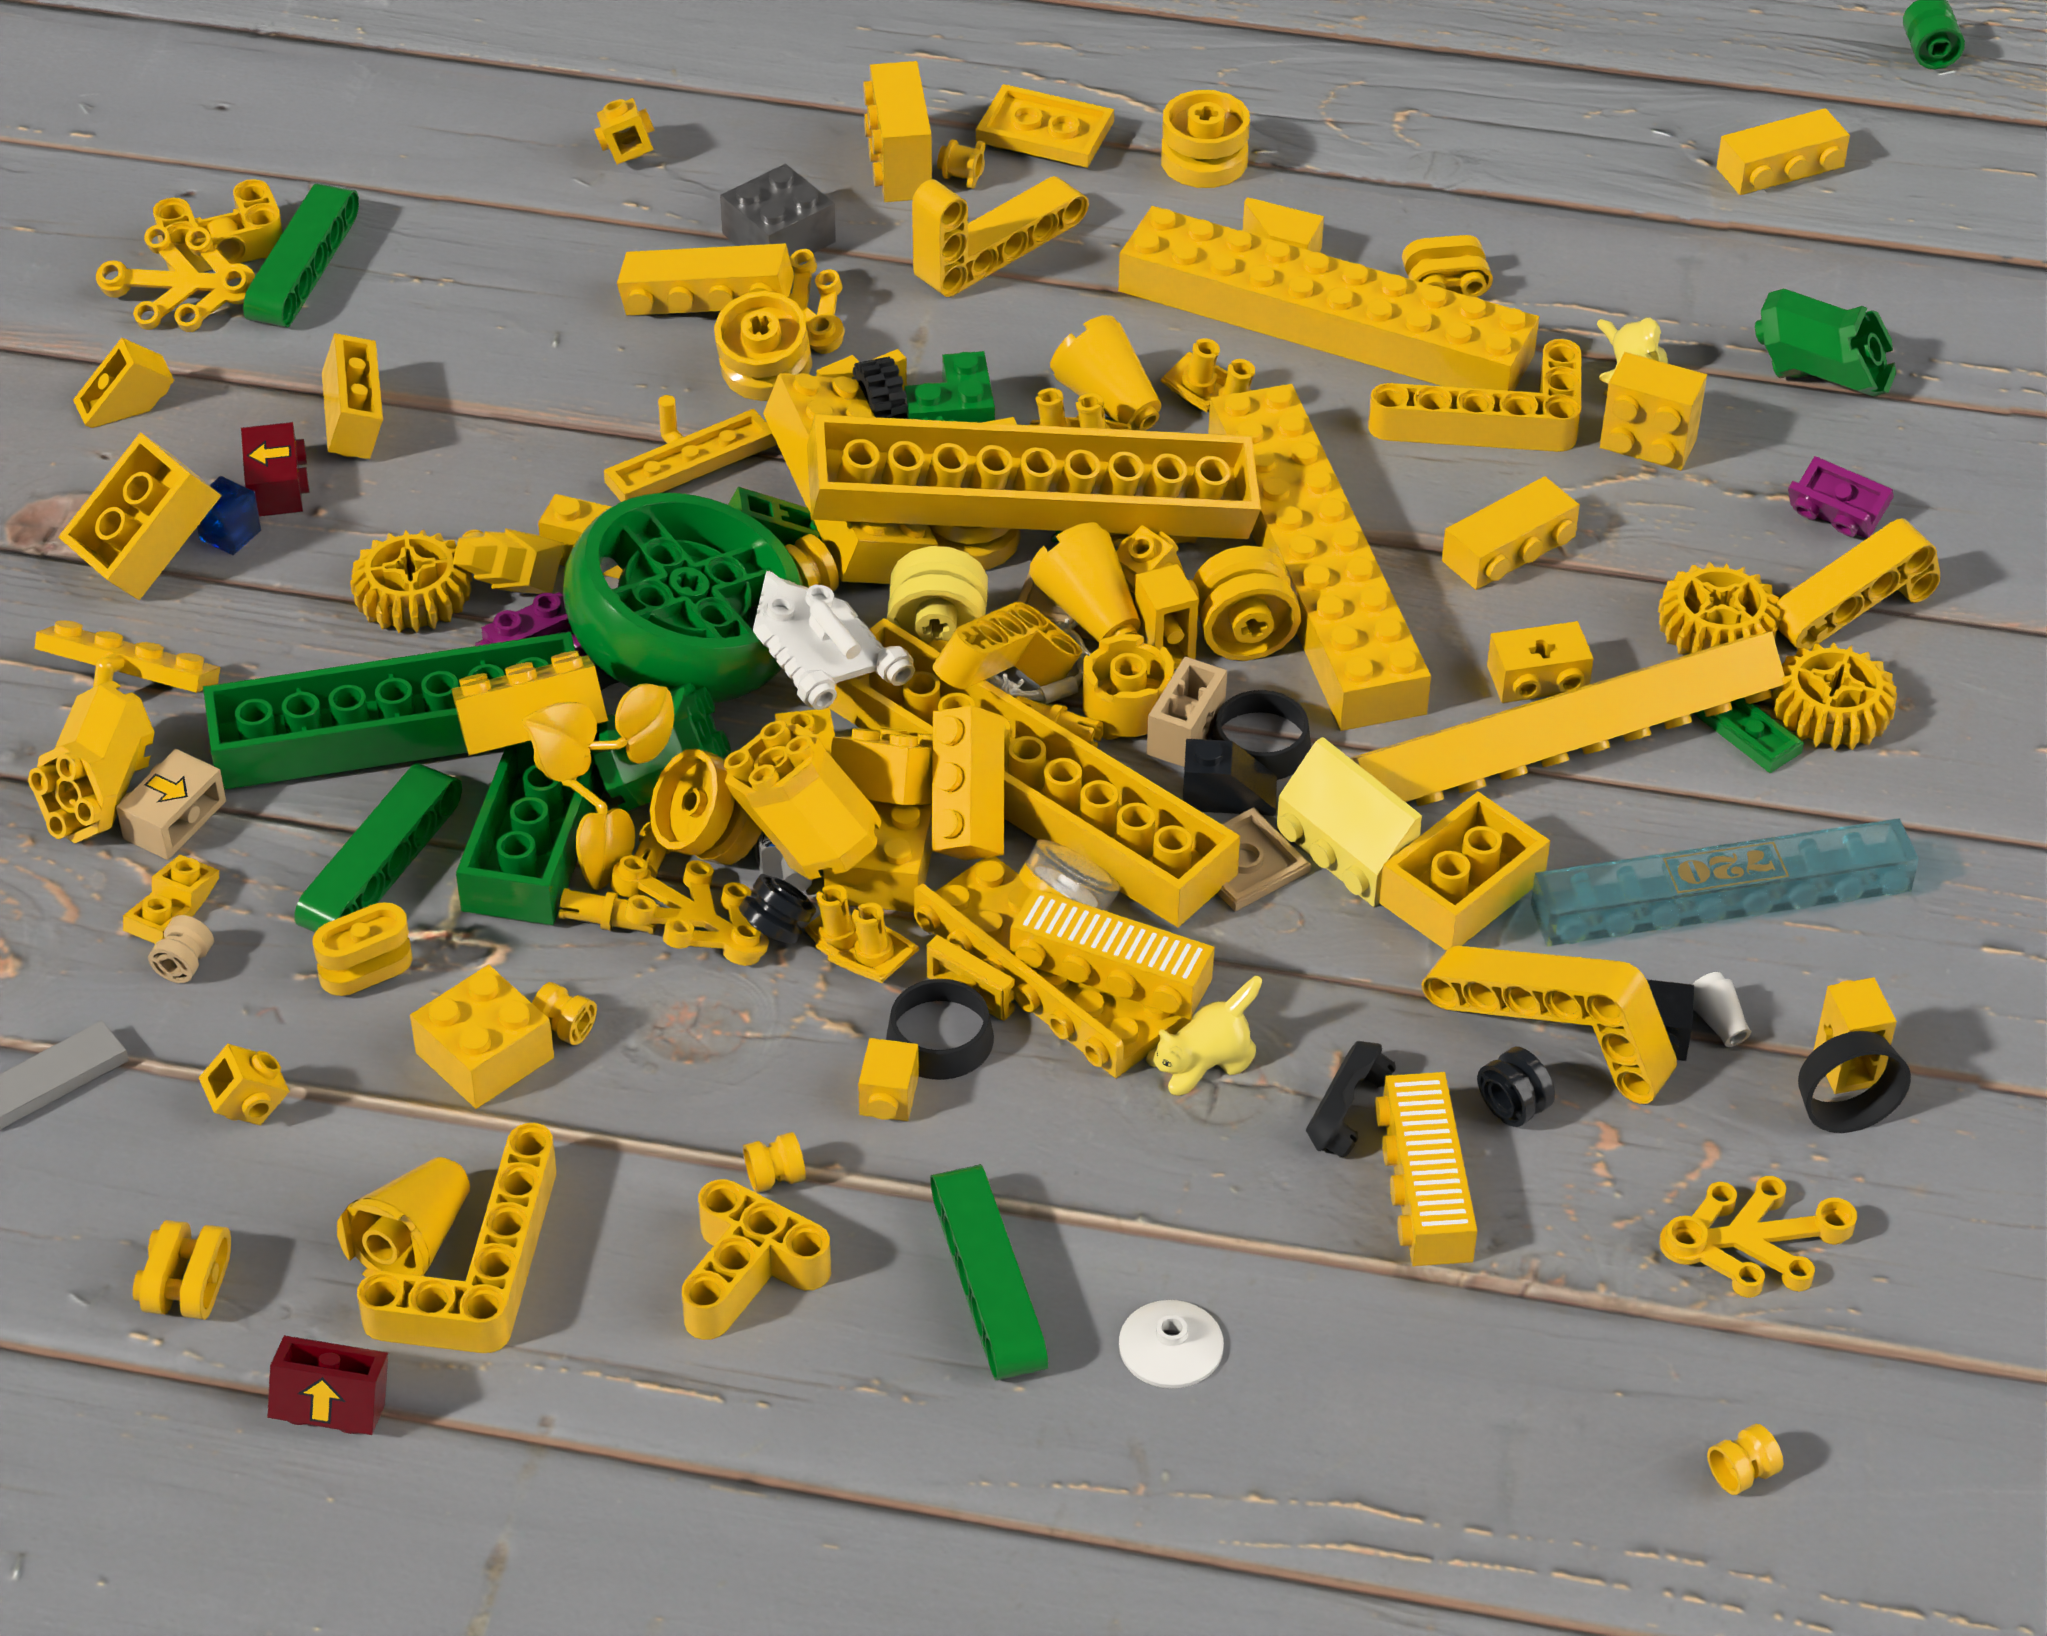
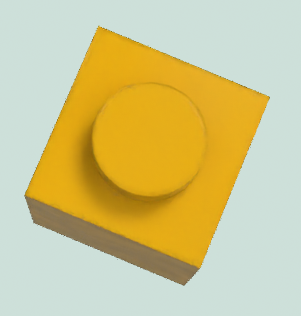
[858,1038,919,1121]

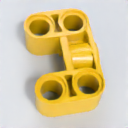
[153,179,283,273]

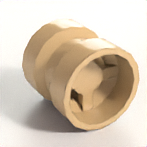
[148,915,214,983]

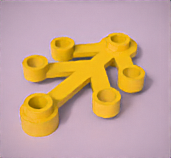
[96,225,255,332]
[789,249,845,354]
[610,855,769,966]
[1659,1176,1857,1298]

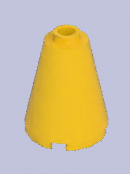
[1050,315,1161,431]
[1029,522,1141,642]
[337,1157,470,1277]

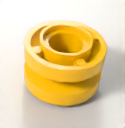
[785,534,839,591]

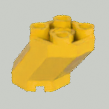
[28,681,155,844]
[724,720,881,880]

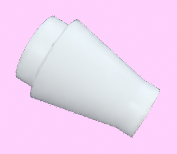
[1692,972,1751,1047]

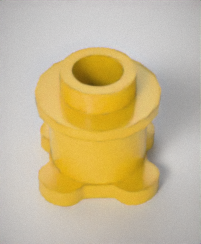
[937,139,985,189]

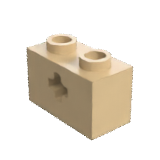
[1147,656,1227,767]

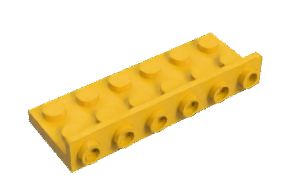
[914,856,1193,1079]

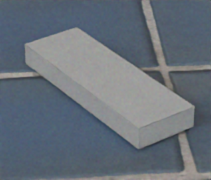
[0,1020,129,1130]

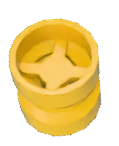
[532,982,597,1045]
[743,1132,806,1193]
[1707,1423,1784,1495]

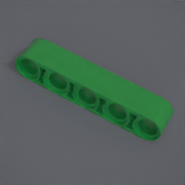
[243,183,359,327]
[294,763,462,932]
[930,1164,1048,1381]

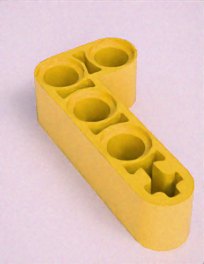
[1775,518,1940,650]
[932,602,1082,689]

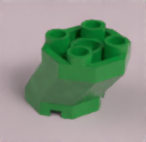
[1755,288,1896,397]
[592,682,731,811]

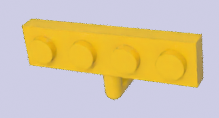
[604,395,776,502]
[34,620,220,693]

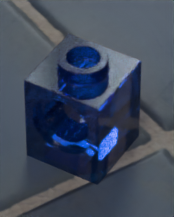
[197,476,261,555]

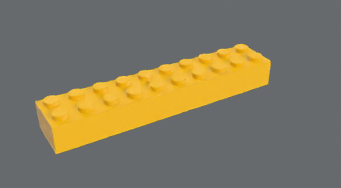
[1118,206,1539,391]
[1208,384,1431,731]
[807,414,1261,539]
[827,618,1240,928]

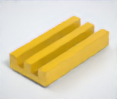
[927,935,1015,1021]

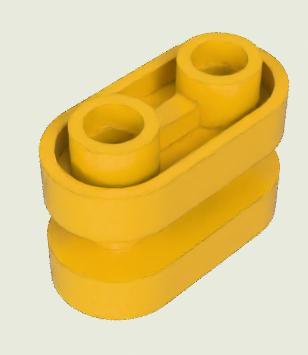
[1402,235,1493,297]
[312,902,413,996]
[133,1220,231,1320]

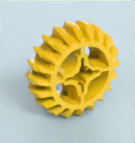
[350,529,472,633]
[1658,562,1781,654]
[1771,642,1897,751]

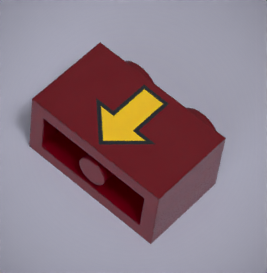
[241,422,310,518]
[267,1335,388,1435]

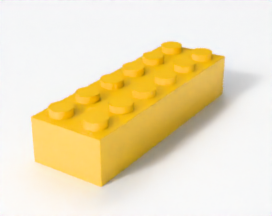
[763,373,938,584]

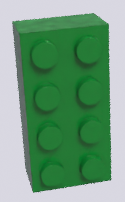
[456,740,604,925]

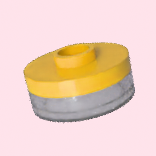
[1019,840,1121,912]

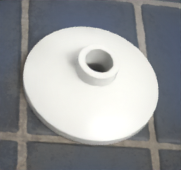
[1119,1300,1224,1389]

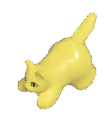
[1597,317,1668,396]
[1146,976,1262,1096]

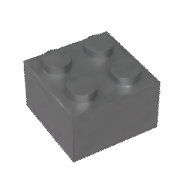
[720,163,836,257]

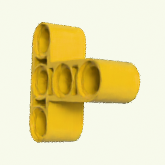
[682,1179,831,1340]

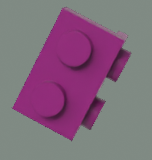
[1788,456,1894,539]

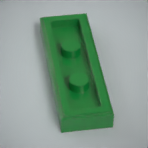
[1693,698,1804,773]

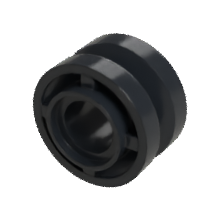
[739,874,816,944]
[1477,1046,1555,1127]

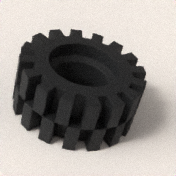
[852,356,908,419]

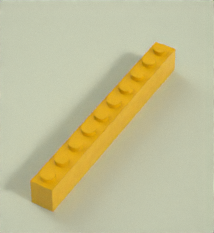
[1350,631,1785,806]

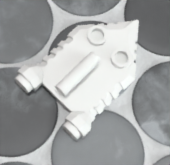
[753,571,915,710]

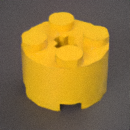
[1083,634,1174,740]

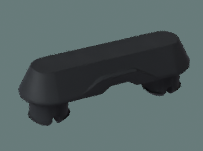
[1306,1041,1396,1158]

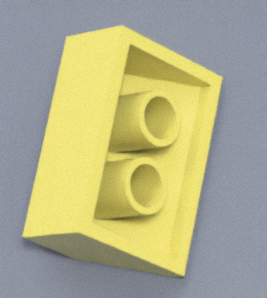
[1277,737,1422,907]

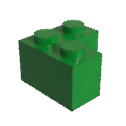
[904,351,995,423]

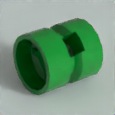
[1903,0,1965,70]

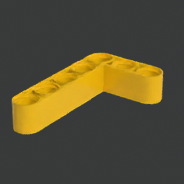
[912,176,1089,297]
[1368,339,1581,452]
[1421,946,1677,1104]
[357,1123,557,1353]

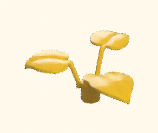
[522,683,674,890]

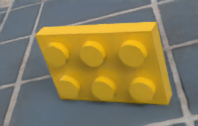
[976,84,1114,168]

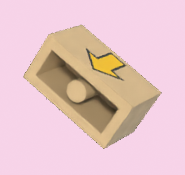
[116,749,226,860]

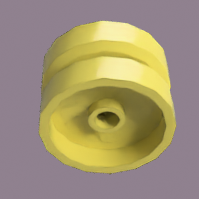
[887,546,988,644]

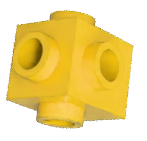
[594,98,655,165]
[1116,525,1185,594]
[199,1043,290,1126]

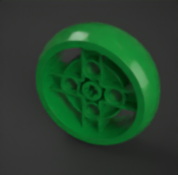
[563,493,803,703]

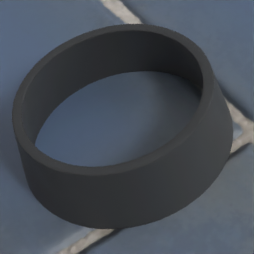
[1211,690,1311,780]
[886,979,994,1080]
[1798,1031,1911,1133]

